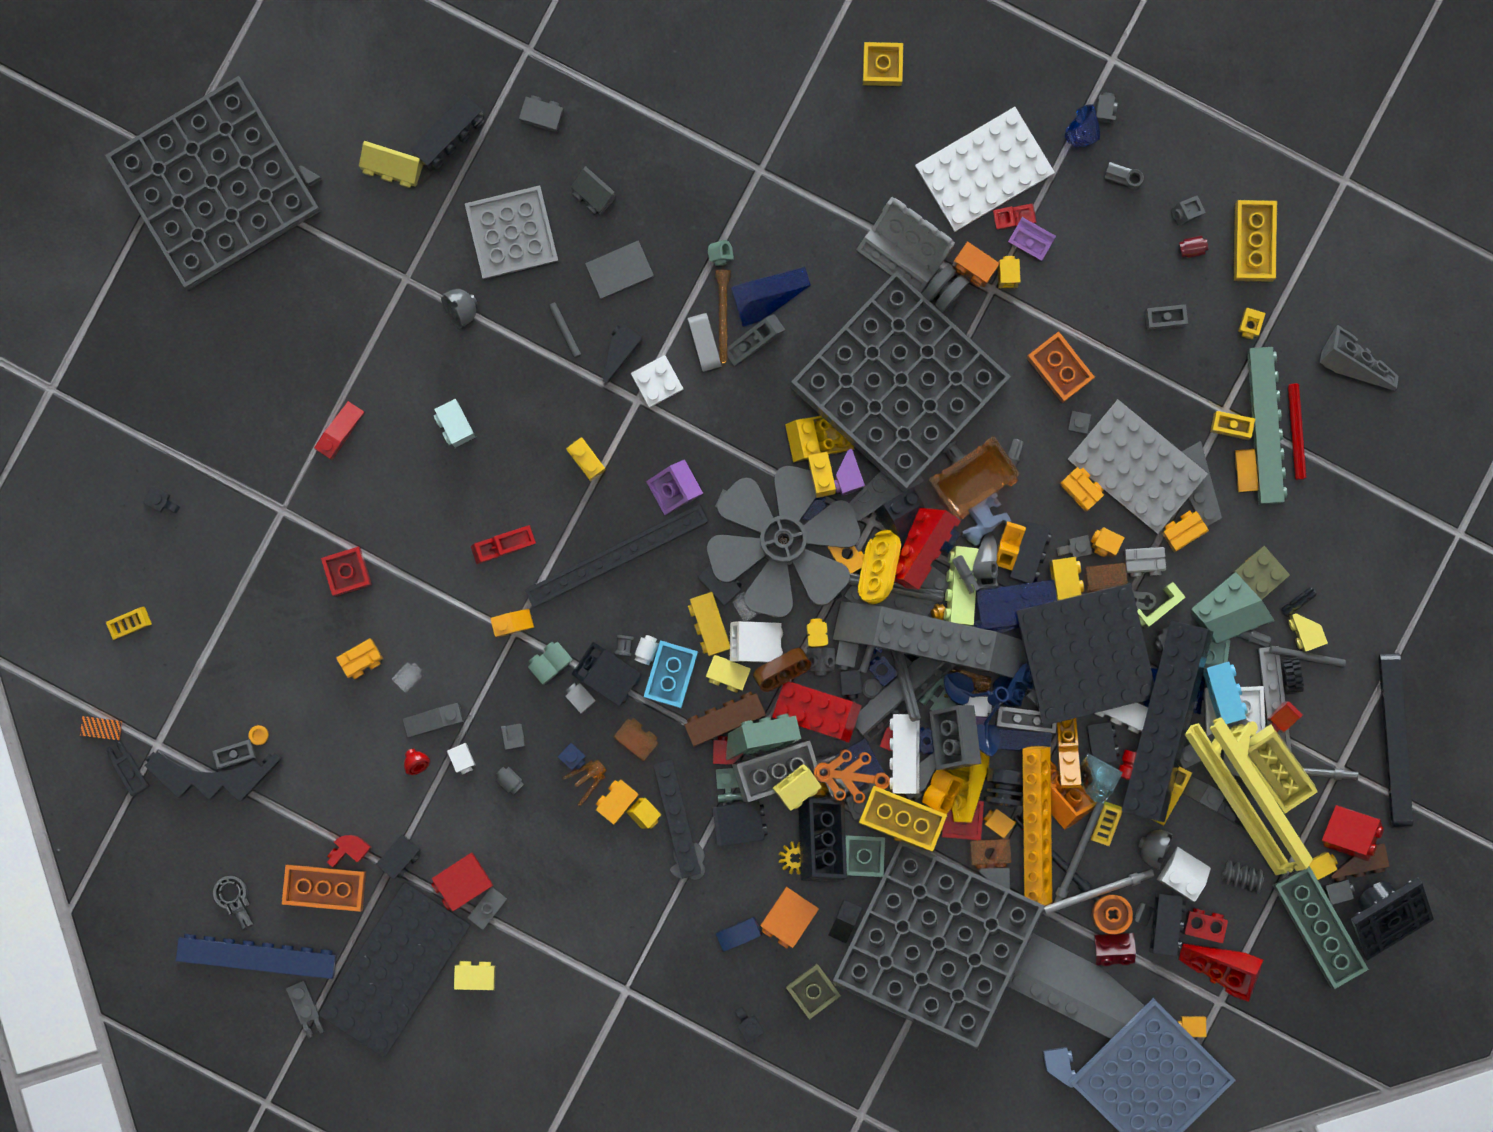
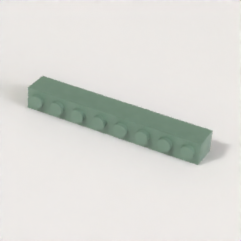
[1247,347,1287,505]

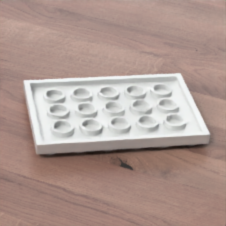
[915,107,1055,232]

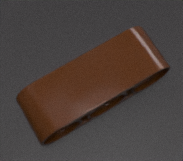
[753,648,811,692]

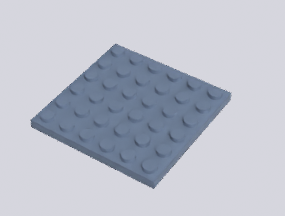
[1069,998,1236,1132]

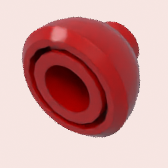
[404,749,430,775]

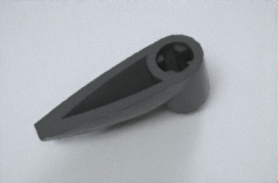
[973,532,998,579]

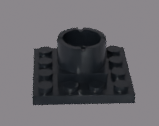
[1351,878,1434,961]

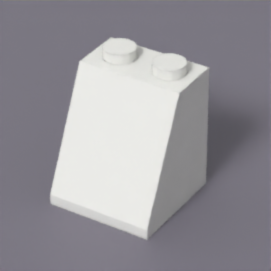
[1156,847,1211,902]

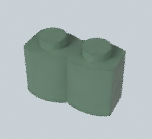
[528,642,573,686]

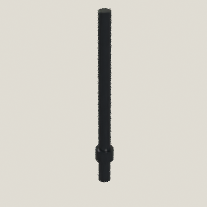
[1013,815,1101,903]

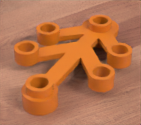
[814,749,890,803]

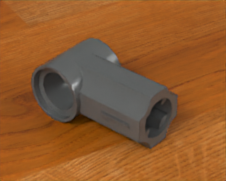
[1104,162,1144,190]

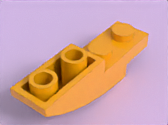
[1056,718,1081,788]

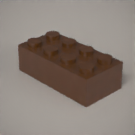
[684,692,766,747]

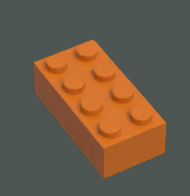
[282,865,366,912]

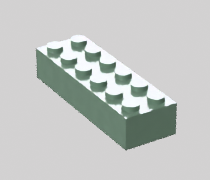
[1272,866,1369,989]

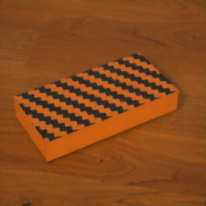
[80,716,122,740]

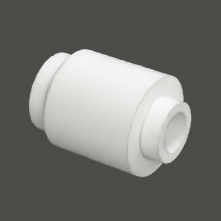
[635,635,659,665]

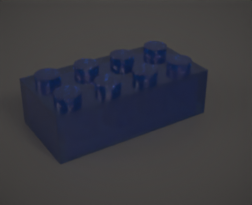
[976,580,1057,631]

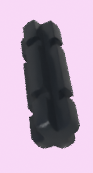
[1281,587,1317,616]

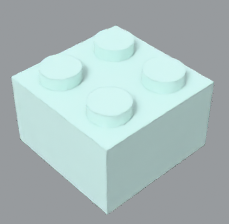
[433,399,475,448]

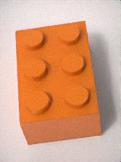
[1027,331,1095,404]

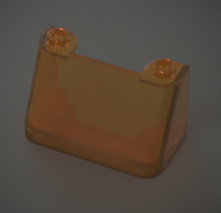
[928,436,1020,520]

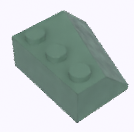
[1191,572,1274,644]
[726,714,801,760]

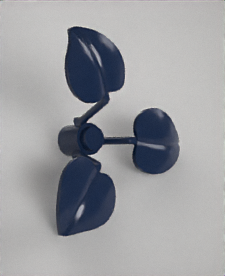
[944,672,1013,756]

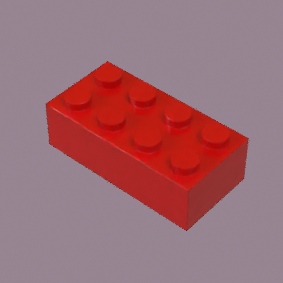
[772,681,862,743]

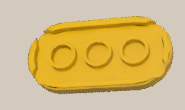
[858,530,901,604]

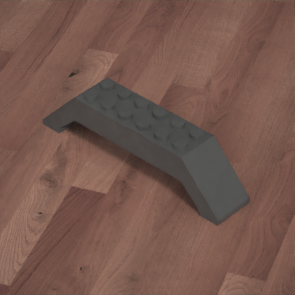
[833,601,1028,679]

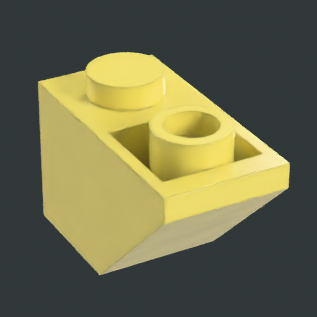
[1288,614,1328,652]

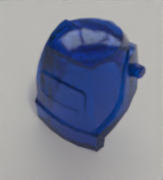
[1064,104,1100,147]

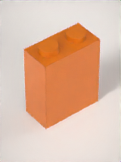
[760,886,819,949]

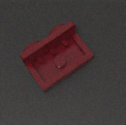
[1094,933,1136,966]

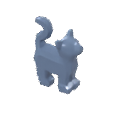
[954,488,1011,546]

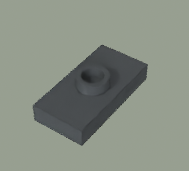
[468,887,507,930]

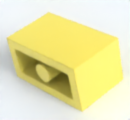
[706,655,751,693]
[773,764,822,811]
[454,961,495,990]

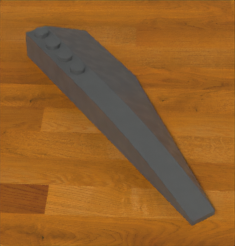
[1009,934,1145,1039]

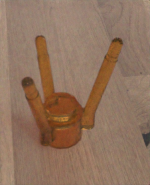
[944,668,991,698]
[562,759,607,807]

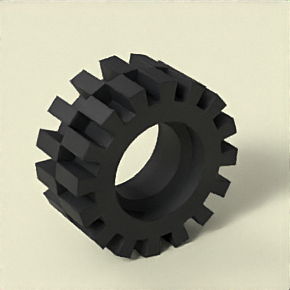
[1281,657,1304,694]

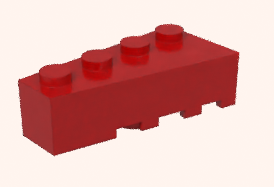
[894,508,961,590]

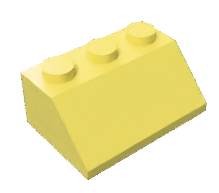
[359,141,423,188]

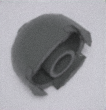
[441,289,477,329]
[1138,829,1173,870]

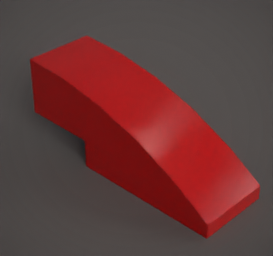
[470,525,536,565]

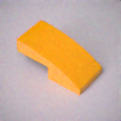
[1235,449,1258,492]

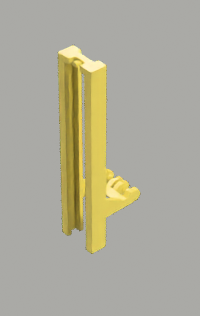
[1185,718,1313,875]

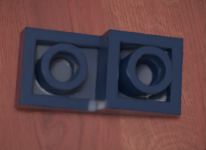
[1007,664,1033,707]
[716,917,762,952]

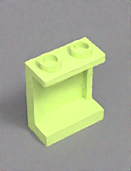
[1138,582,1185,628]

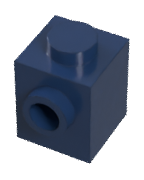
[558,743,586,771]

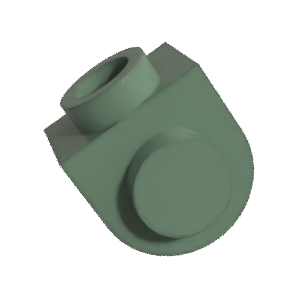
[708,240,734,266]

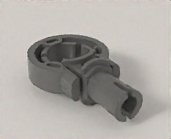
[213,876,253,930]

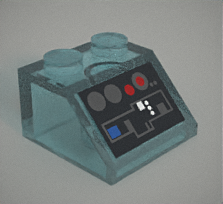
[1079,754,1123,803]

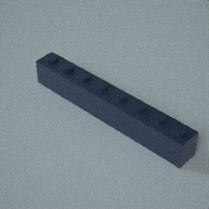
[176,934,337,979]

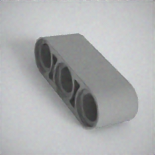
[688,313,722,372]

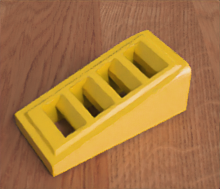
[106,607,152,640]
[1091,801,1122,846]

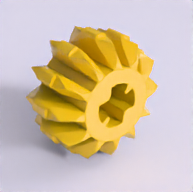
[779,842,801,874]

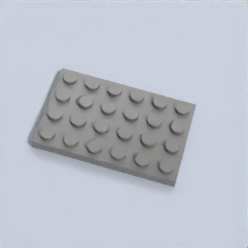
[1068,399,1208,534]

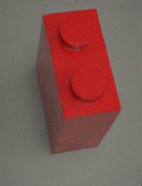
[1322,805,1384,861]
[431,853,494,911]

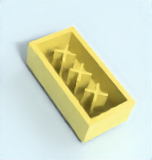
[1248,724,1318,813]

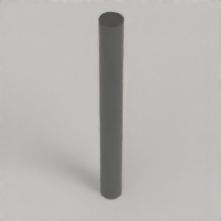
[1269,646,1346,667]

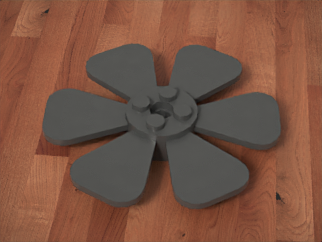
[707,466,860,618]

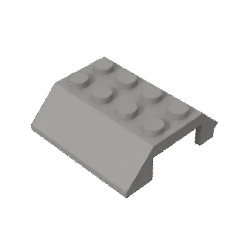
[856,197,955,293]

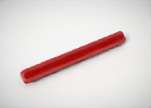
[1288,383,1306,480]

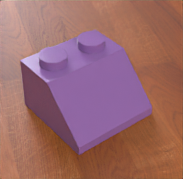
[834,449,865,496]
[646,459,703,515]

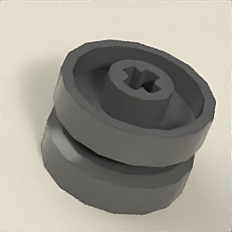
[922,264,970,313]

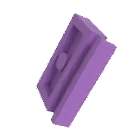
[1008,217,1056,261]

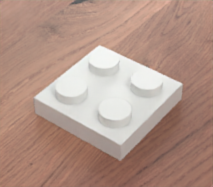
[631,355,684,408]

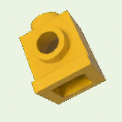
[1238,308,1265,339]

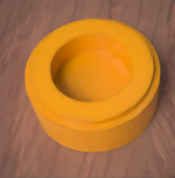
[248,725,269,745]

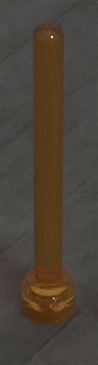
[715,270,731,363]

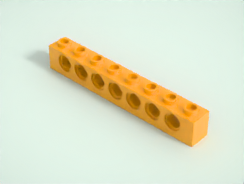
[1023,746,1052,906]

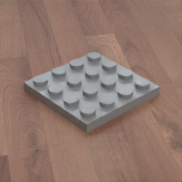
[465,185,558,279]

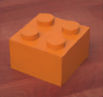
[952,241,1000,288]

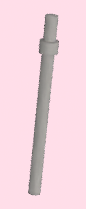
[1044,869,1154,914]

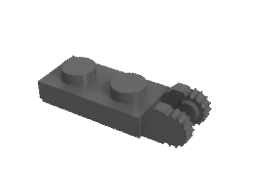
[286,980,324,1038]

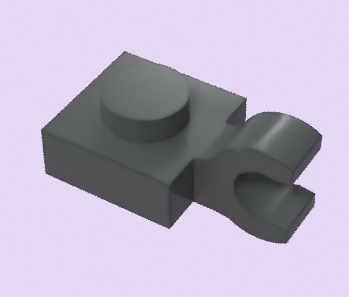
[1056,535,1093,558]

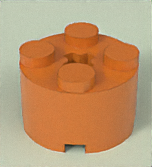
[1091,894,1133,934]

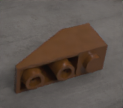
[1328,843,1390,882]

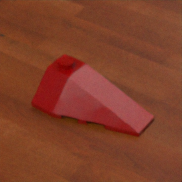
[1179,944,1263,1002]

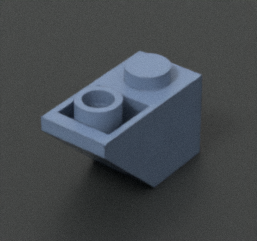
[1042,1047,1076,1088]

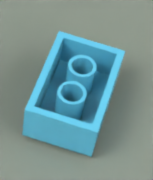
[644,640,698,709]
[1203,662,1248,724]

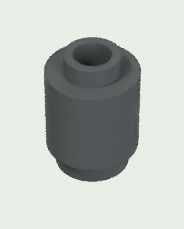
[495,767,524,795]

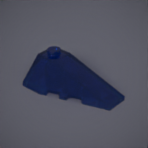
[731,267,811,327]

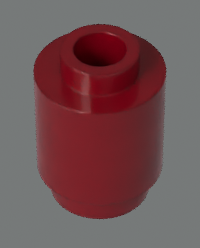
[1179,236,1209,258]

